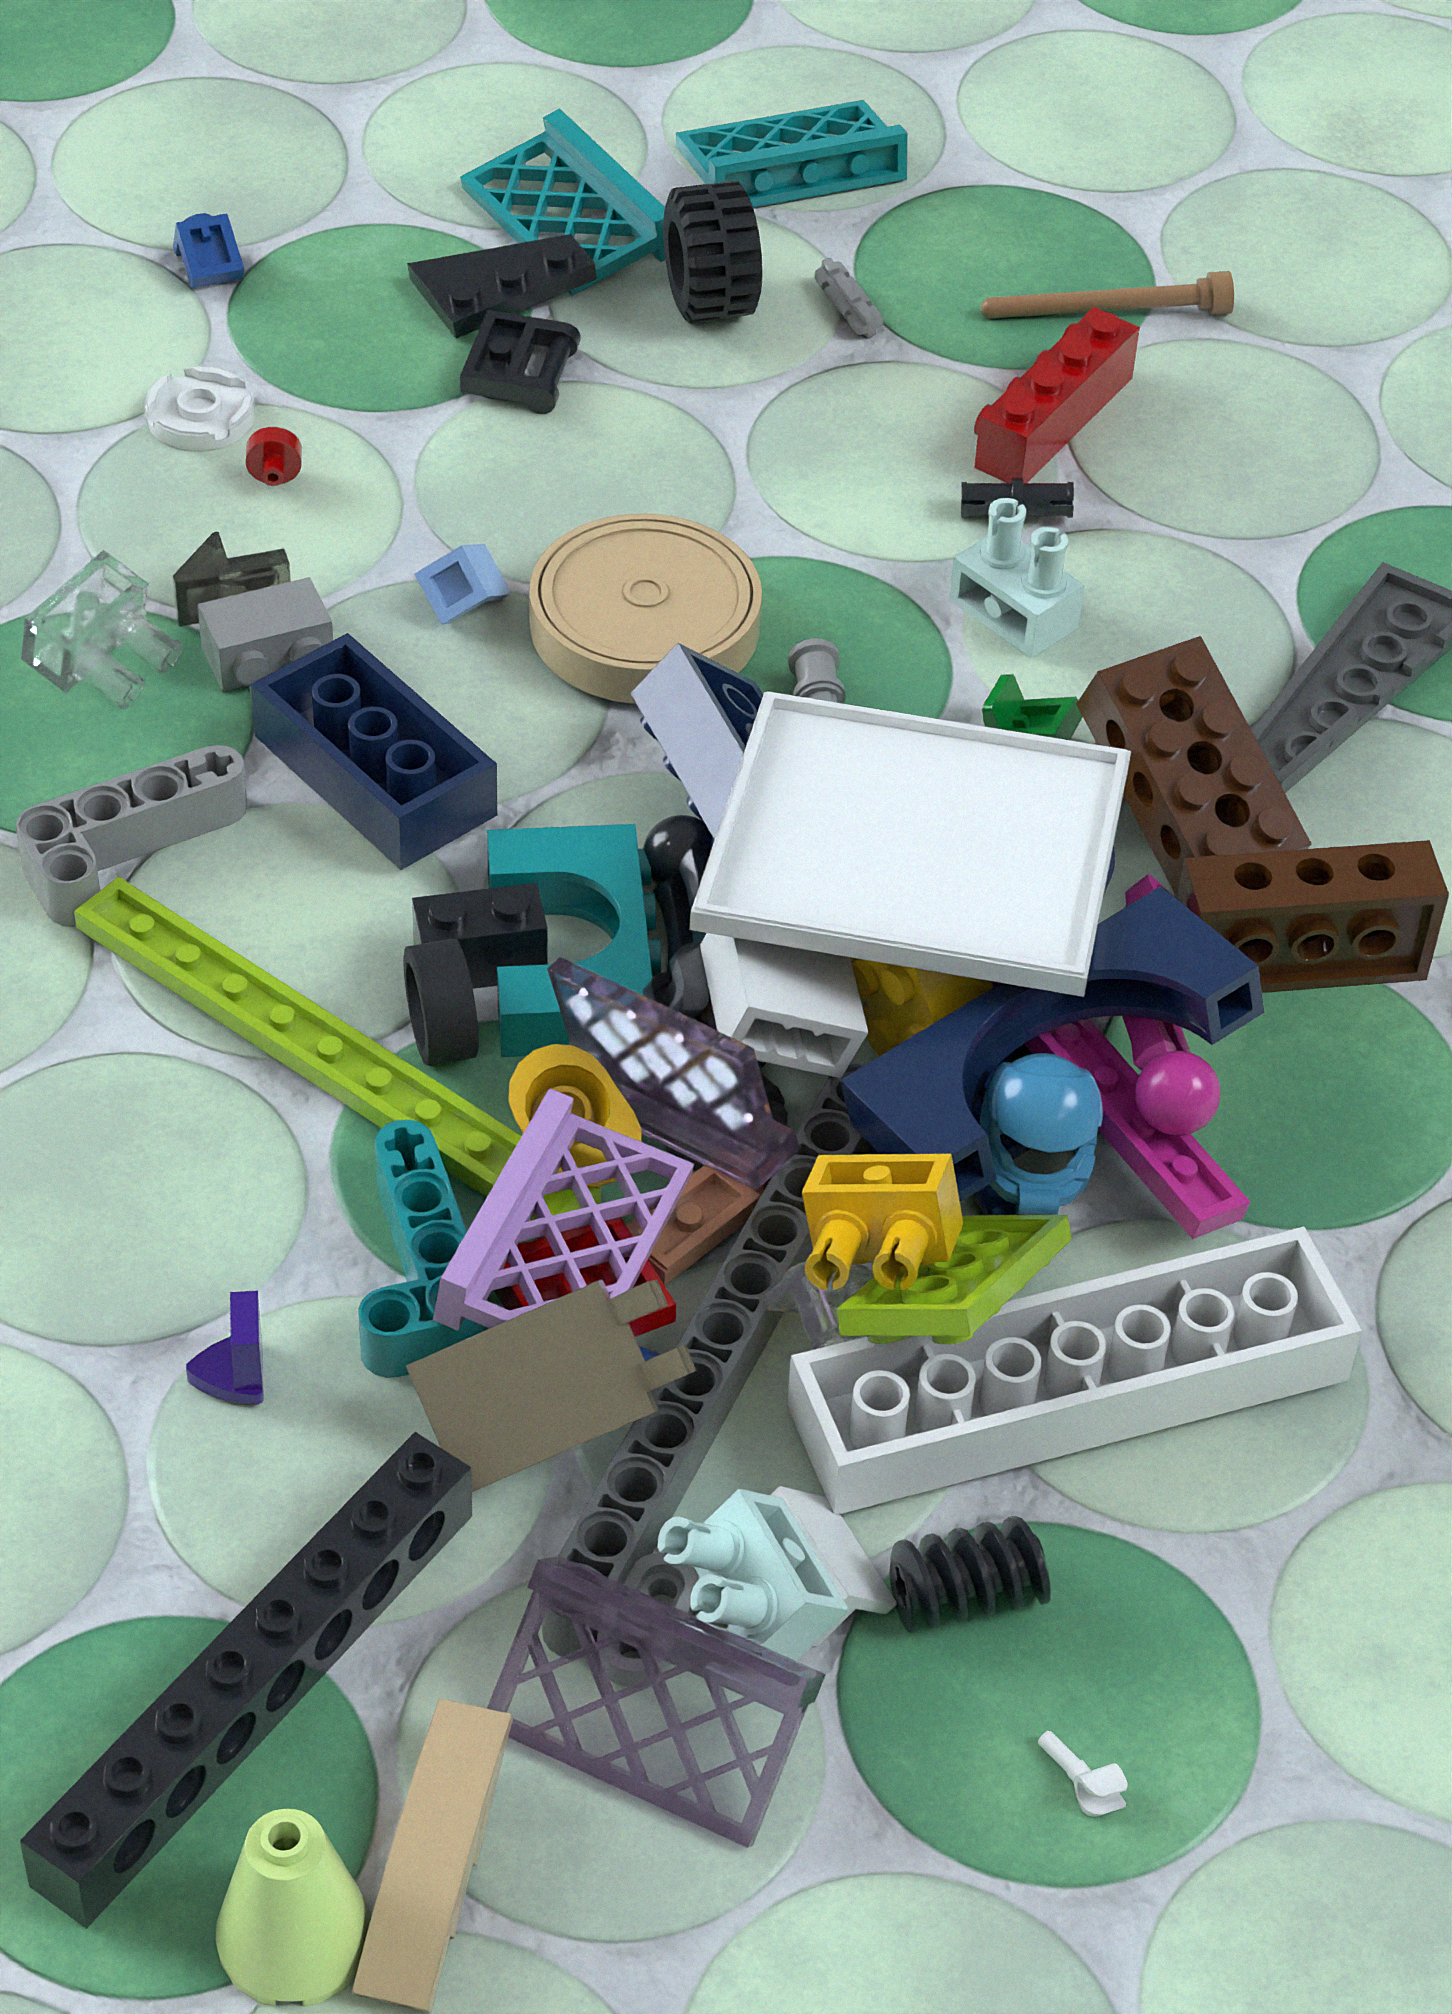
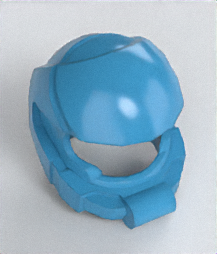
[980,1053,1103,1215]

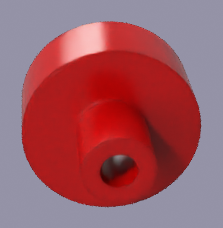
[245,427,302,486]

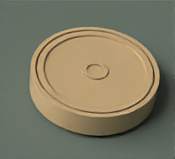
[529,513,762,704]

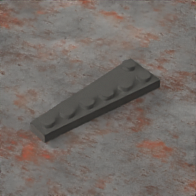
[1251,562,1452,793]

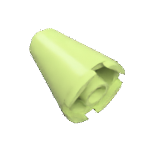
[216,1809,371,2007]

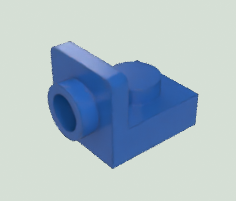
[173,213,244,289]

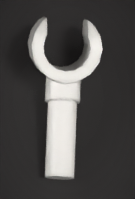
[1038,1731,1128,1817]

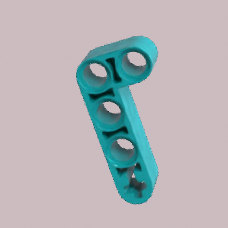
[358,1120,488,1378]

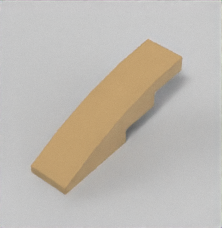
[352,1698,513,2013]

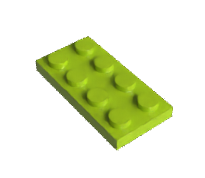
[836,1215,1072,1344]

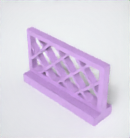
[433,1088,694,1331]

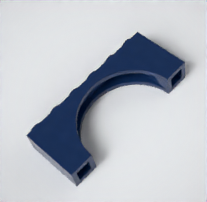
[840,886,1264,1202]

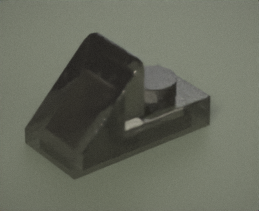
[173,531,291,627]

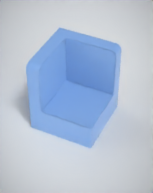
[414,544,511,625]

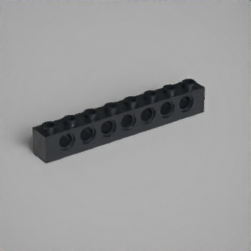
[20,1432,472,1929]

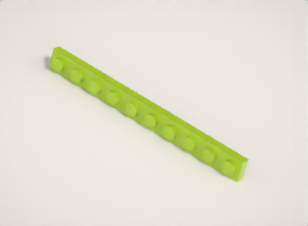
[74,876,601,1221]

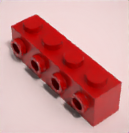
[974,307,1140,483]

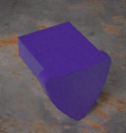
[186,1290,264,1405]

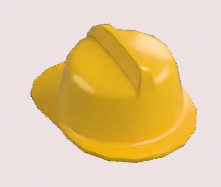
[508,1044,642,1188]

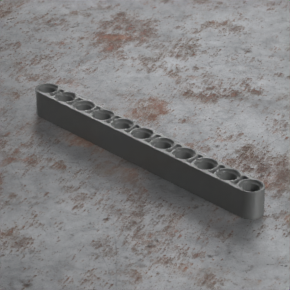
[542,1064,873,1659]

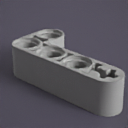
[16,745,247,927]

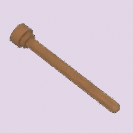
[981,271,1234,319]

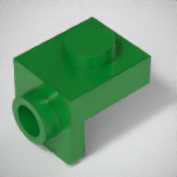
[982,674,1083,740]

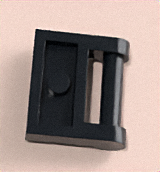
[460,310,581,414]

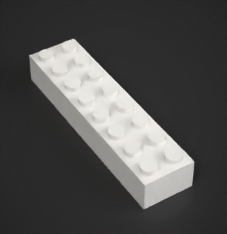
[787,1227,1362,1515]

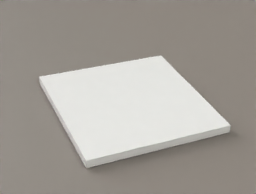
[689,691,1131,997]

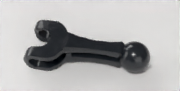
[643,815,767,1071]

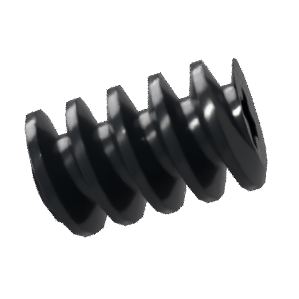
[889,1516,1051,1633]

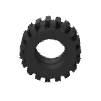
[663,181,762,323]

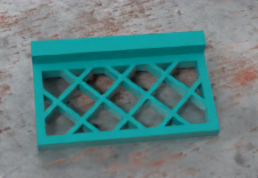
[676,100,908,207]
[460,108,665,296]

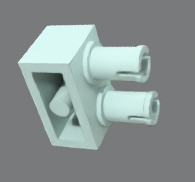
[949,498,1085,658]
[658,1489,849,1666]

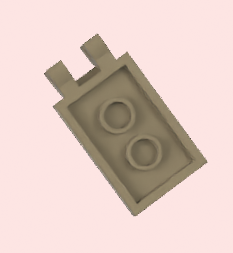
[406,1279,697,1492]

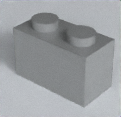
[198,577,333,692]

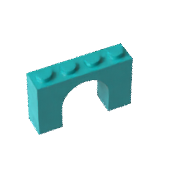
[487,824,661,1057]

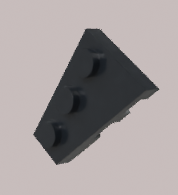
[407,234,597,338]

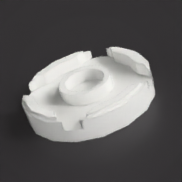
[144,366,256,452]

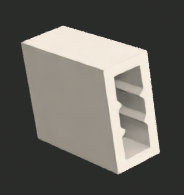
[700,933,868,1078]

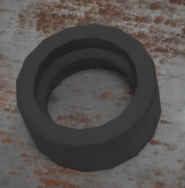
[403,939,479,1066]

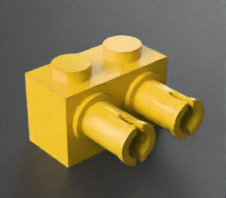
[802,1154,963,1290]

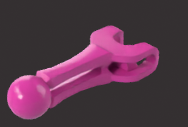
[1122,873,1221,1136]

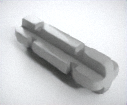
[815,258,883,338]

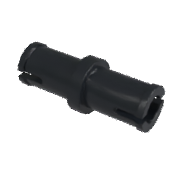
[961,478,1074,518]

